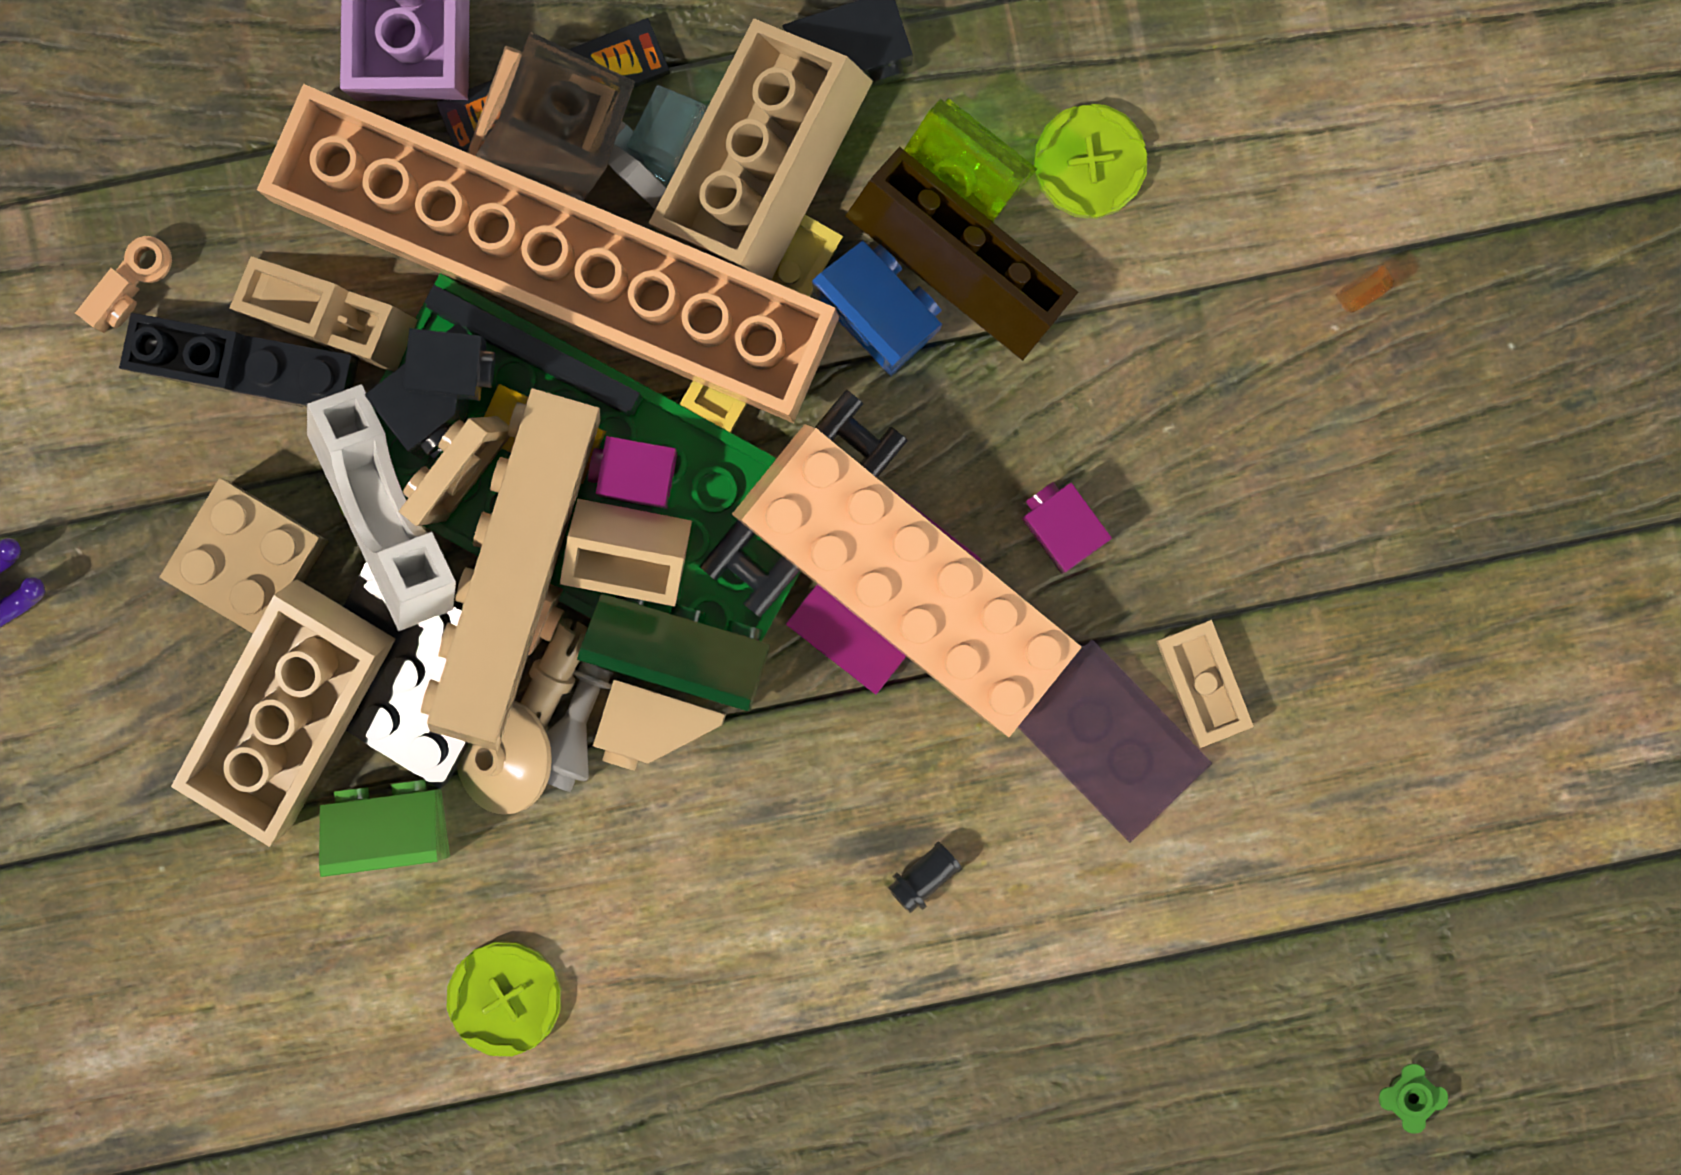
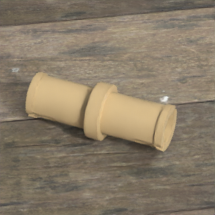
[520,618,588,731]

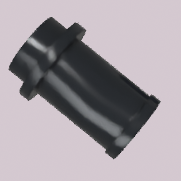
[888,841,962,914]

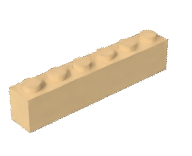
[420,388,600,751]

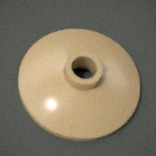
[457,701,552,815]

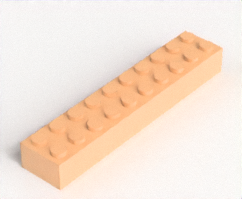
[257,84,839,423]

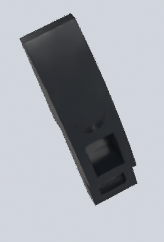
[119,313,359,407]

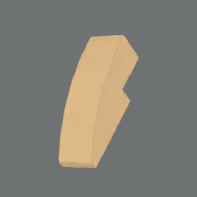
[229,256,418,372]

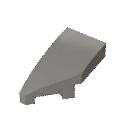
[596,111,666,209]

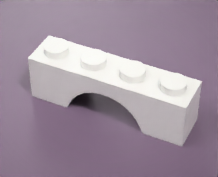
[307,384,456,631]

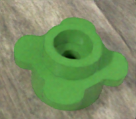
[1378,1064,1448,1134]

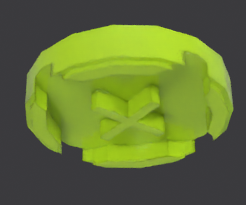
[1034,104,1147,219]
[446,941,562,1057]

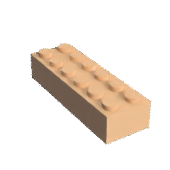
[732,424,1081,737]

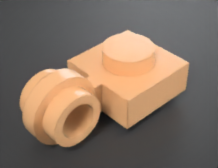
[75,236,172,333]

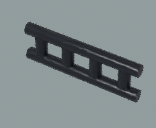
[699,389,908,618]

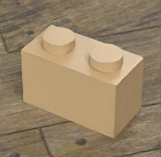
[560,499,692,606]

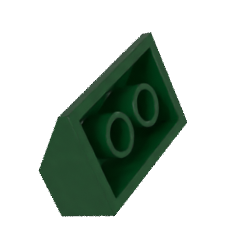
[577,593,770,711]

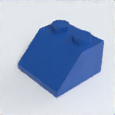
[812,241,942,377]

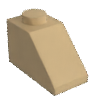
[593,680,726,771]

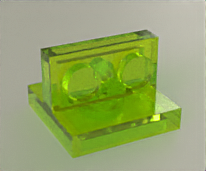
[903,98,1038,223]

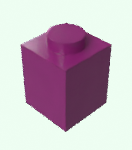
[588,436,678,509]
[1022,482,1112,574]

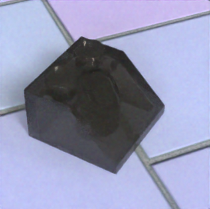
[476,32,635,201]

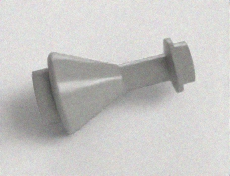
[546,661,613,792]

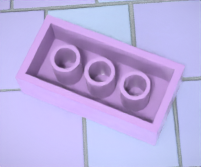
[340,0,470,101]

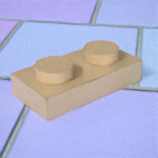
[1156,620,1254,748]

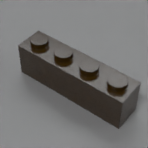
[845,146,1079,361]

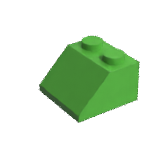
[319,780,450,877]

